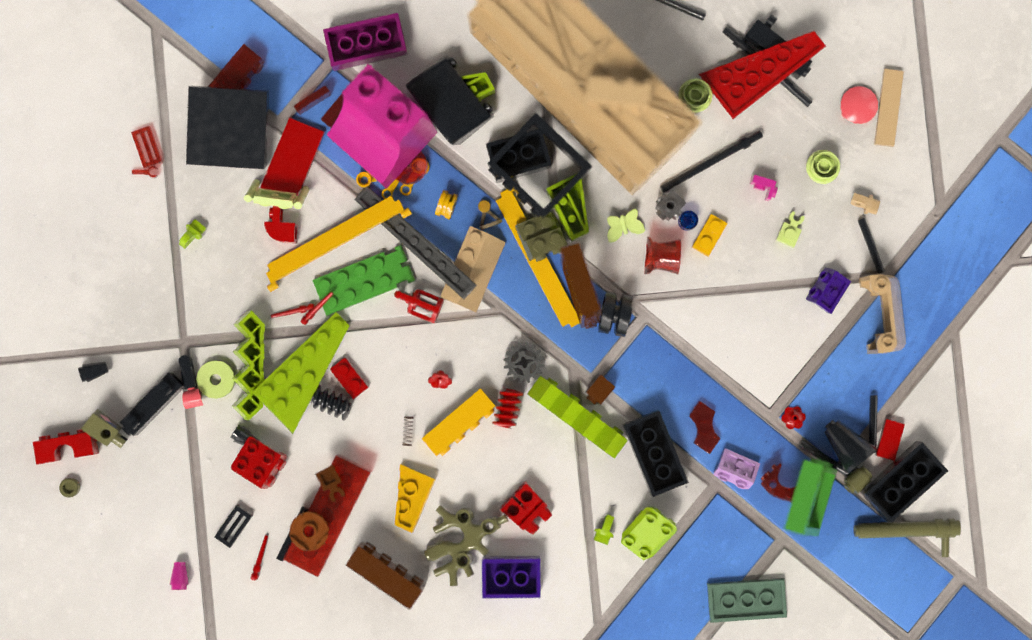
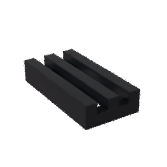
[214,505,253,548]

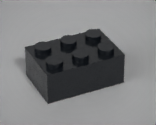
[486,129,552,184]

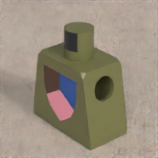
[81,409,128,448]

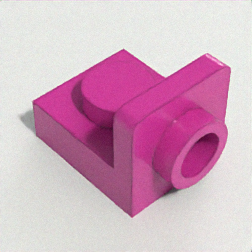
[750,175,778,201]

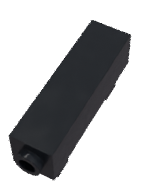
[744,15,813,80]
[119,372,184,436]

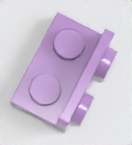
[713,449,760,489]

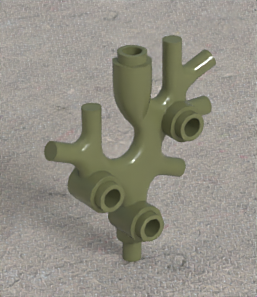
[424,505,508,586]

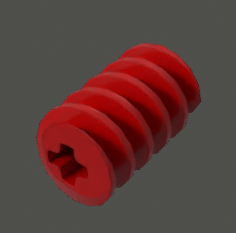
[492,387,524,429]

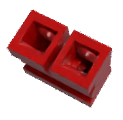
[500,481,552,535]

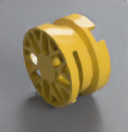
[435,190,458,220]

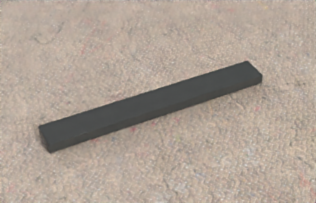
[354,187,477,299]

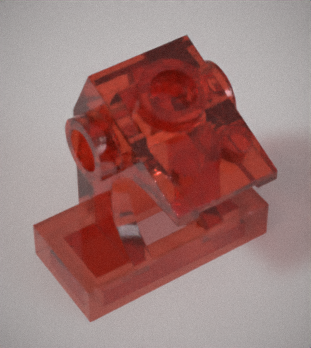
[761,464,797,503]

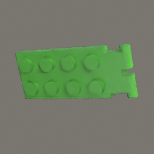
[312,245,415,316]

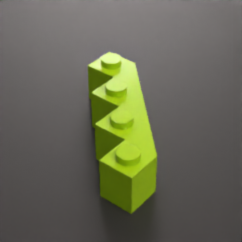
[232,310,265,420]
[527,375,628,459]

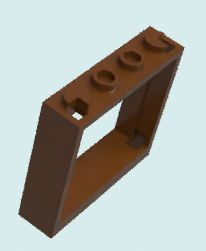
[560,242,601,329]

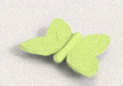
[607,208,645,243]

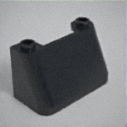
[406,56,494,145]

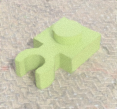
[776,211,804,248]

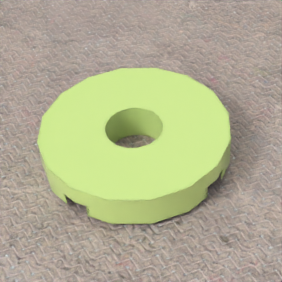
[196,360,235,399]

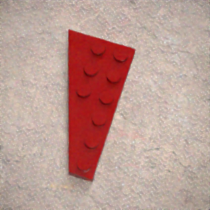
[698,31,827,119]

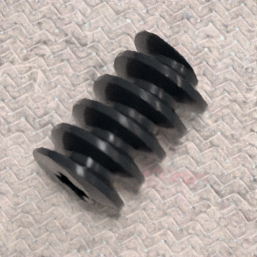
[311,385,354,421]

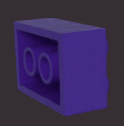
[482,556,541,599]

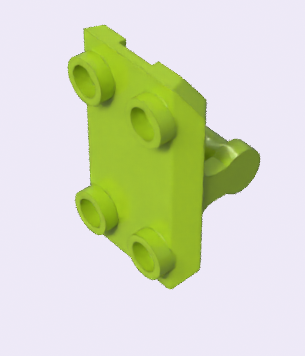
[621,506,677,560]

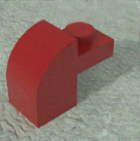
[264,206,298,244]

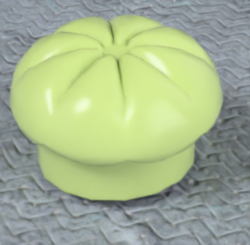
[678,79,713,113]
[806,150,840,184]

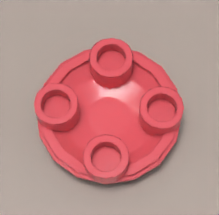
[841,86,878,124]

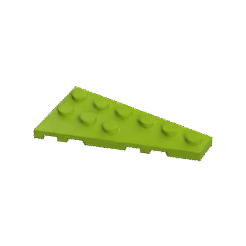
[252,312,349,434]

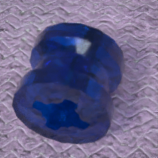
[678,211,698,231]

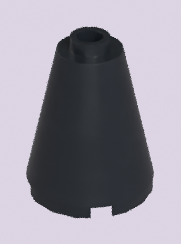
[824,420,877,474]

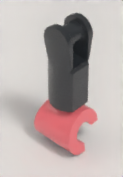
[179,355,203,409]

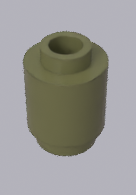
[844,466,873,494]

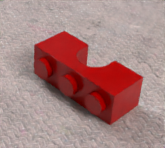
[33,429,99,465]

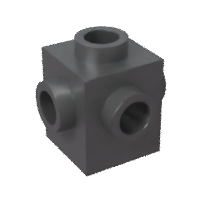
[655,190,686,221]

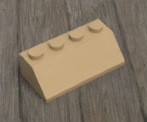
[440,226,506,312]

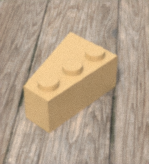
[584,76,652,116]

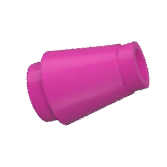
[169,562,189,590]

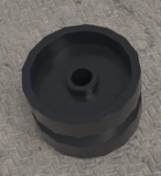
[598,291,633,337]

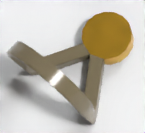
[478,200,502,230]

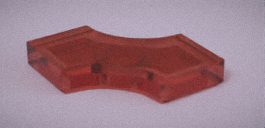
[688,401,721,454]

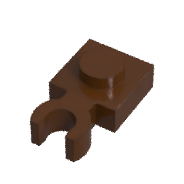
[315,465,345,502]

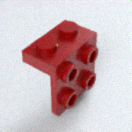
[231,437,288,489]

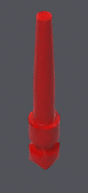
[301,292,334,325]
[270,303,315,318]
[250,535,268,581]

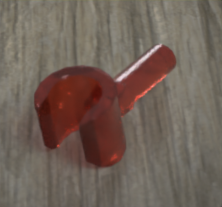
[132,166,158,178]

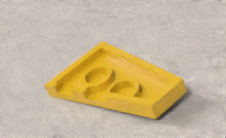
[395,464,436,533]

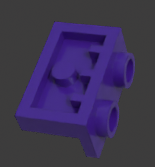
[806,267,851,314]

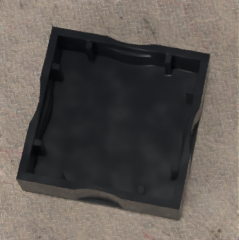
[186,85,269,169]

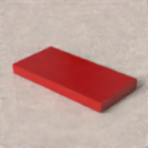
[260,118,325,196]

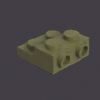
[515,212,567,262]

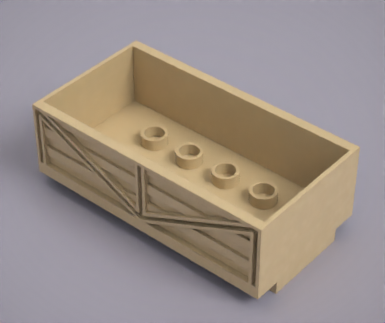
[468,0,702,196]

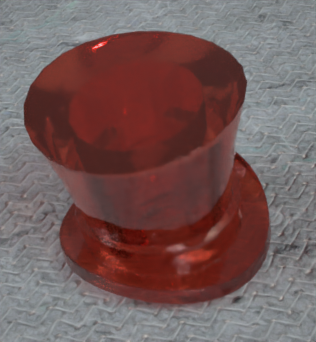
[644,236,681,275]

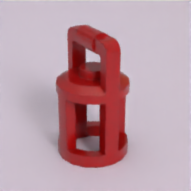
[394,288,444,324]

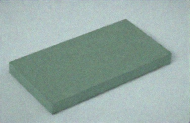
[707,578,787,623]

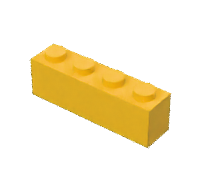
[422,388,496,456]

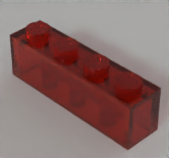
[208,44,264,90]

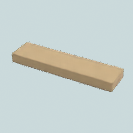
[874,69,904,147]

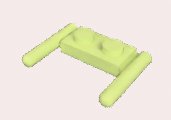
[244,179,309,209]

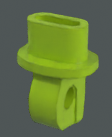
[179,219,206,249]
[593,514,614,545]

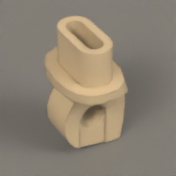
[851,193,880,215]

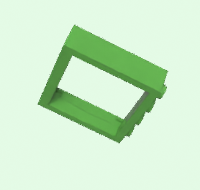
[784,458,837,536]

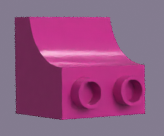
[327,64,438,189]

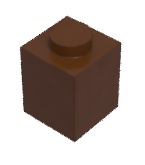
[586,375,615,405]

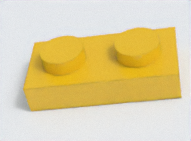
[692,214,728,257]

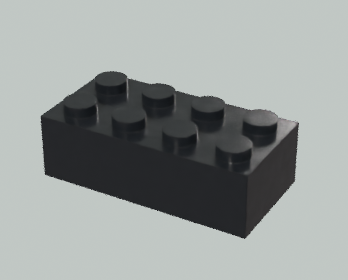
[622,410,689,497]
[860,441,948,523]

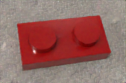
[330,357,369,399]

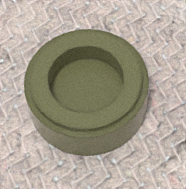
[59,478,80,498]

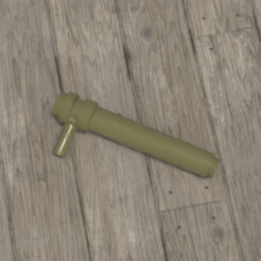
[853,518,961,557]

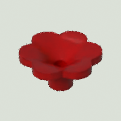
[428,370,452,389]
[781,406,806,429]

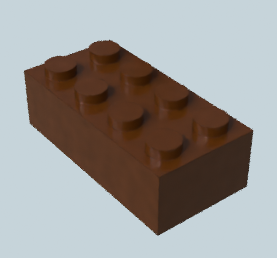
[345,542,425,610]

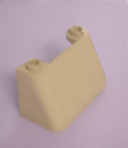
[859,274,906,354]

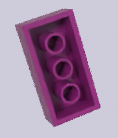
[323,13,408,71]

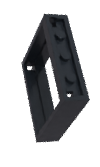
[487,113,592,219]

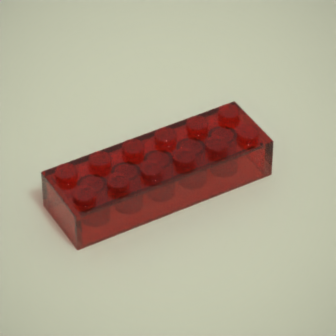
[283,454,373,577]

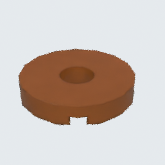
[290,511,329,551]

